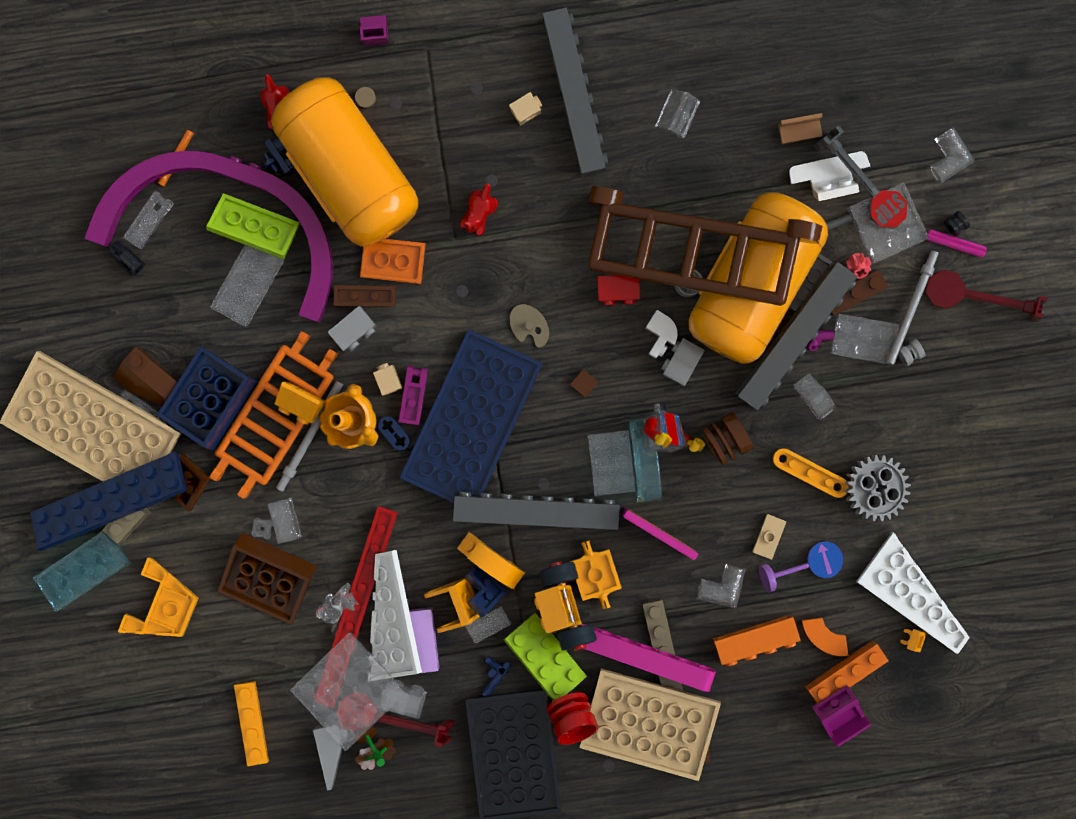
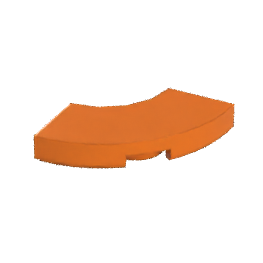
[801,617,849,656]

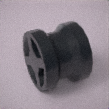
[944,211,970,237]

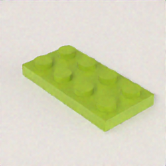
[206,193,300,259]
[503,613,587,701]

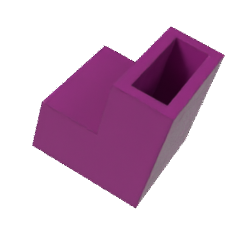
[360,15,389,46]

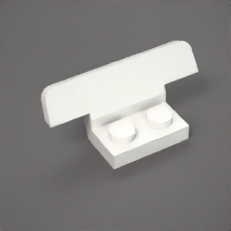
[789,151,871,201]

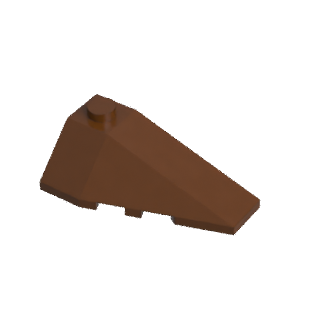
[113,347,178,406]

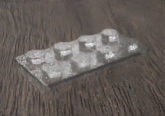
[210,245,286,328]

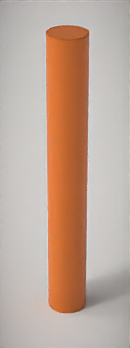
[157,130,194,186]

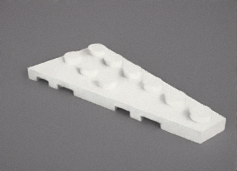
[856,532,970,654]
[368,550,422,681]

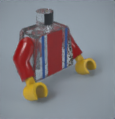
[643,403,705,453]

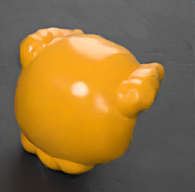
[320,384,379,449]

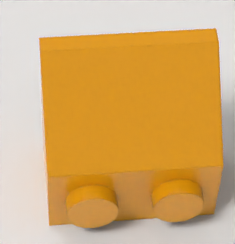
[275,382,325,425]

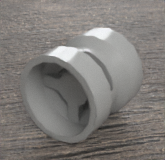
[898,339,925,366]

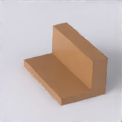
[778,113,823,145]

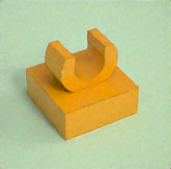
[900,629,927,652]

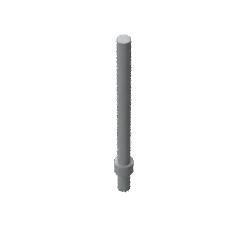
[886,250,939,365]
[276,381,343,491]

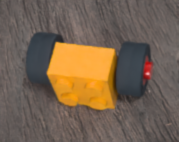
[535,561,597,651]

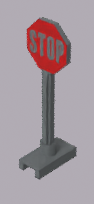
[813,125,908,228]

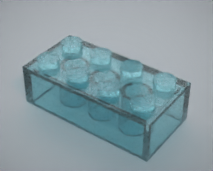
[33,531,131,612]

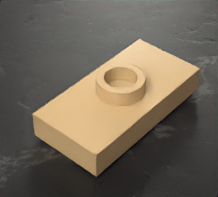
[752,514,787,560]

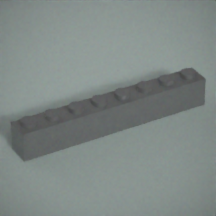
[543,7,608,176]
[735,261,858,410]
[453,491,620,530]

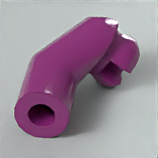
[806,330,834,351]

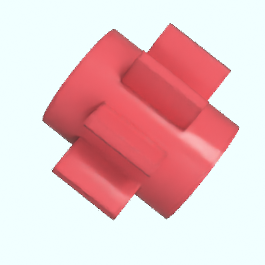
[846,253,872,279]

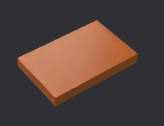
[360,239,426,284]

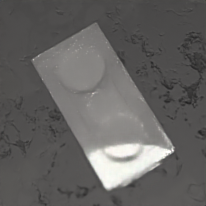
[466,606,511,644]

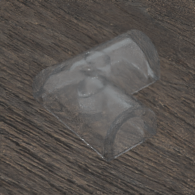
[929,127,975,184]
[696,564,746,609]

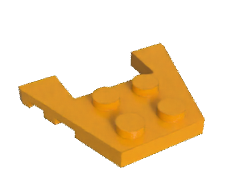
[118,557,199,637]

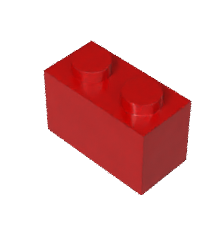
[597,275,640,306]

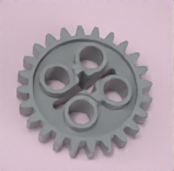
[844,455,911,522]

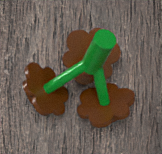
[355,727,396,770]

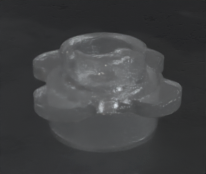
[251,518,273,540]

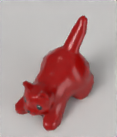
[260,74,290,130]
[459,183,498,236]

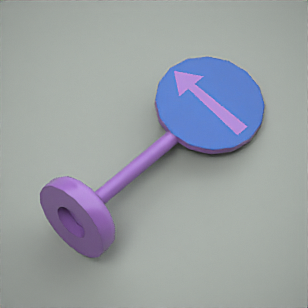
[759,541,843,593]

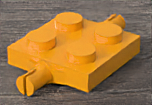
[570,540,622,610]

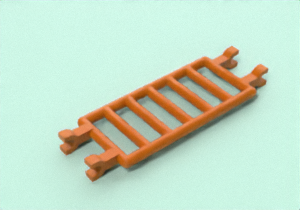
[210,331,338,499]

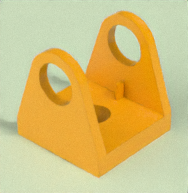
[424,578,480,633]

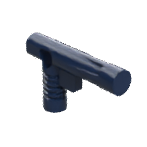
[481,656,512,697]

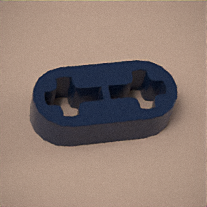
[378,416,410,451]

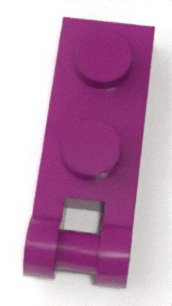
[399,365,428,425]

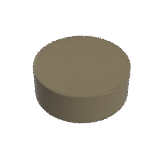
[355,87,376,109]

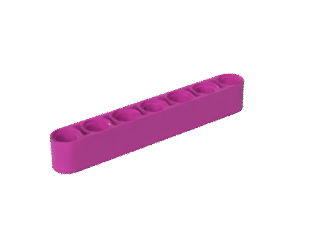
[581,624,716,692]

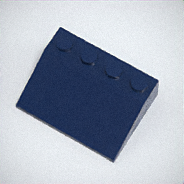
[157,346,258,450]

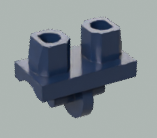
[263,138,295,176]

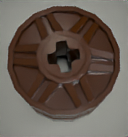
[701,412,754,466]

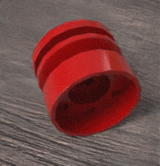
[546,692,599,745]

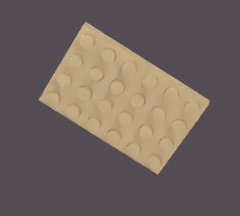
[580,668,721,781]

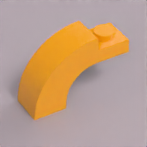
[457,532,525,589]

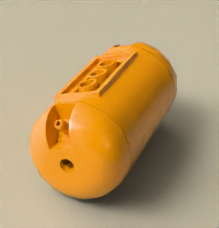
[271,77,418,247]
[689,192,828,364]

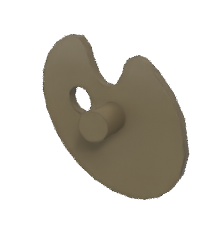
[510,304,549,348]

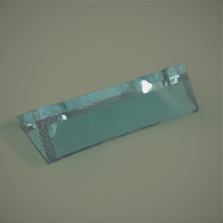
[628,418,662,502]

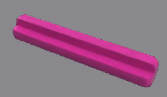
[926,229,987,257]

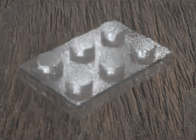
[830,314,900,365]
[588,430,635,496]

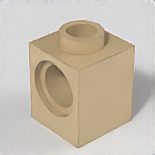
[509,92,542,126]
[373,363,403,396]

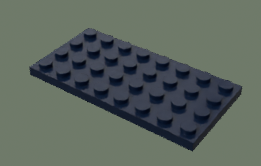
[400,329,543,503]

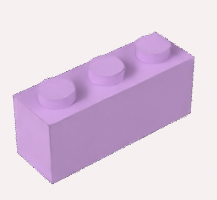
[409,607,439,673]

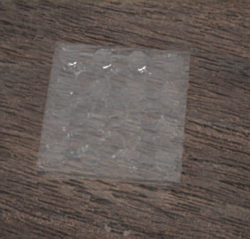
[290,632,407,751]

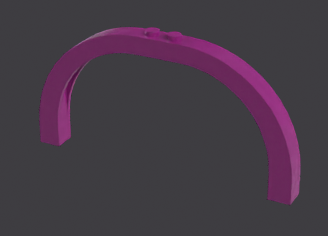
[85,151,333,323]

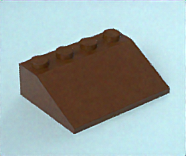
[217,533,317,625]

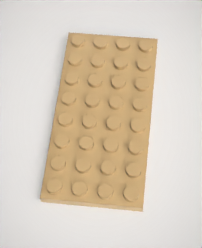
[0,351,182,482]

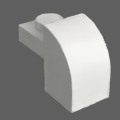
[645,310,677,358]

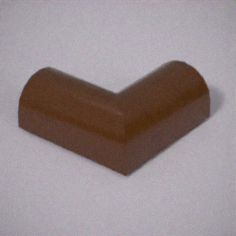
[174,453,211,511]

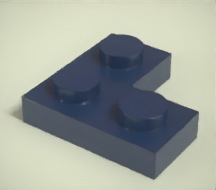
[464,565,507,618]

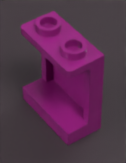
[812,685,871,747]

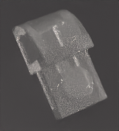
[794,373,836,421]

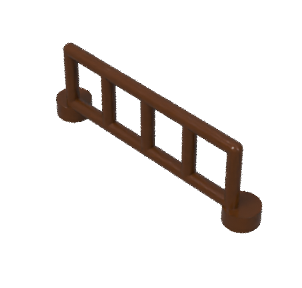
[588,186,823,306]

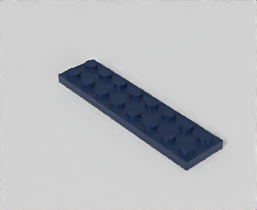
[30,452,187,551]

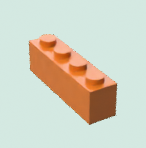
[713,615,801,667]
[805,641,888,704]

